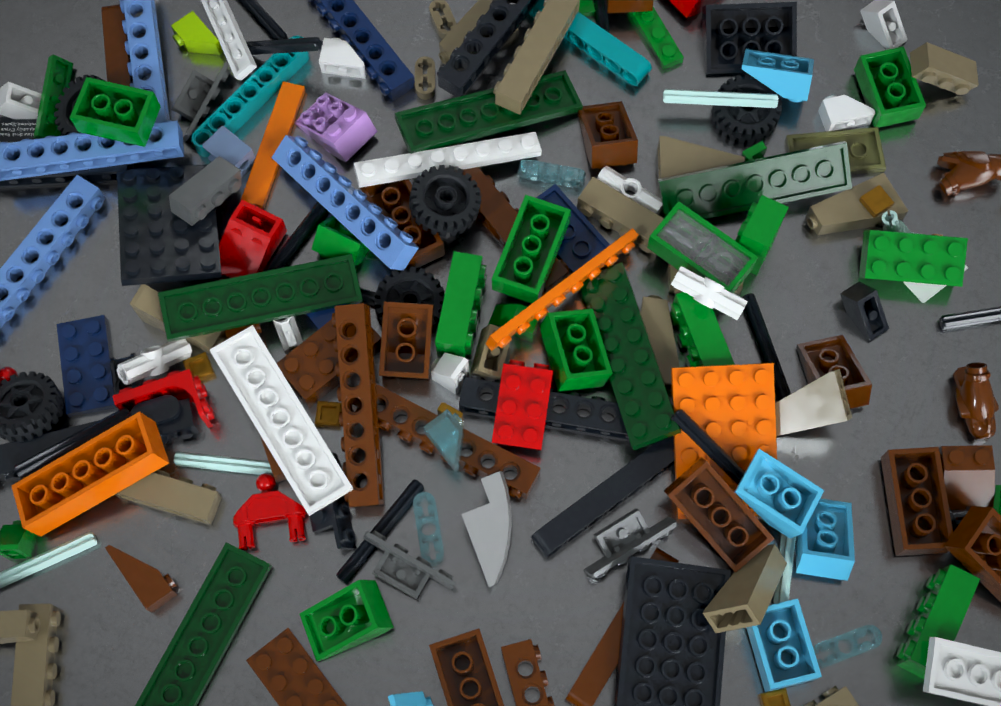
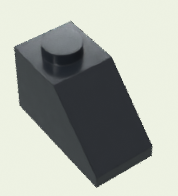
[840,282,889,341]

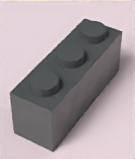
[169,156,242,226]

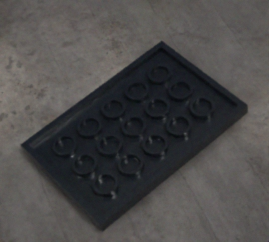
[117,164,222,286]
[614,556,731,706]

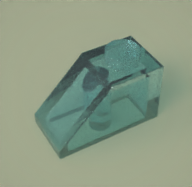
[423,409,464,472]

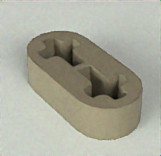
[429,0,456,39]
[415,56,436,100]

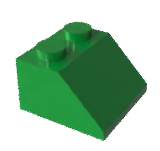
[311,215,375,267]

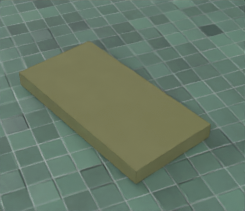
[786,127,886,175]

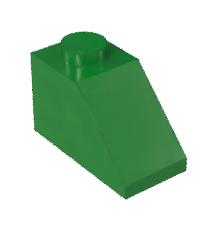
[488,304,541,343]
[0,520,37,560]

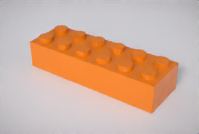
[11,411,169,537]

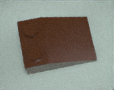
[578,101,638,169]
[379,302,433,379]
[796,335,872,409]
[939,445,995,520]

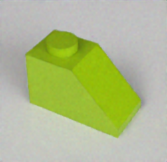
[171,11,223,55]

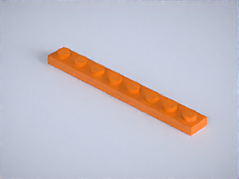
[486,228,639,351]

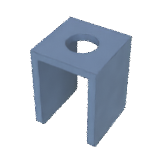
[202,126,256,178]

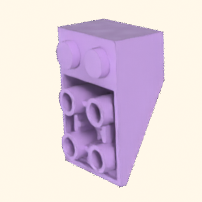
[294,92,378,162]

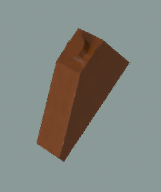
[105,545,178,613]

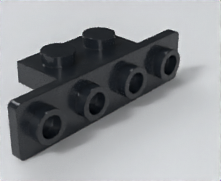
[310,452,356,550]

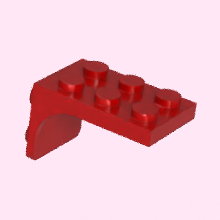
[492,360,553,450]
[112,369,215,428]

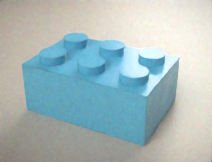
[746,599,822,692]

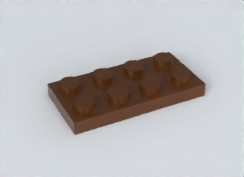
[246,628,347,706]

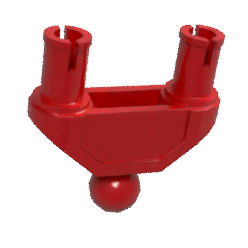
[233,473,306,550]

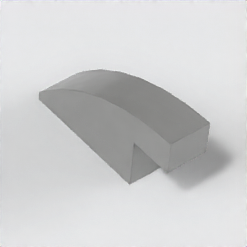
[461,471,512,587]

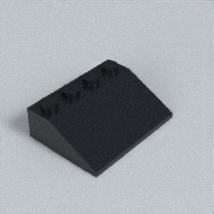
[702,2,797,74]

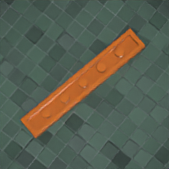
[240,81,306,209]

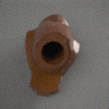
[937,151,1001,197]
[953,362,999,439]

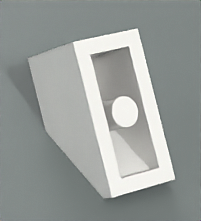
[860,0,908,50]
[319,38,366,79]
[0,82,42,119]
[818,95,875,132]
[430,353,470,395]

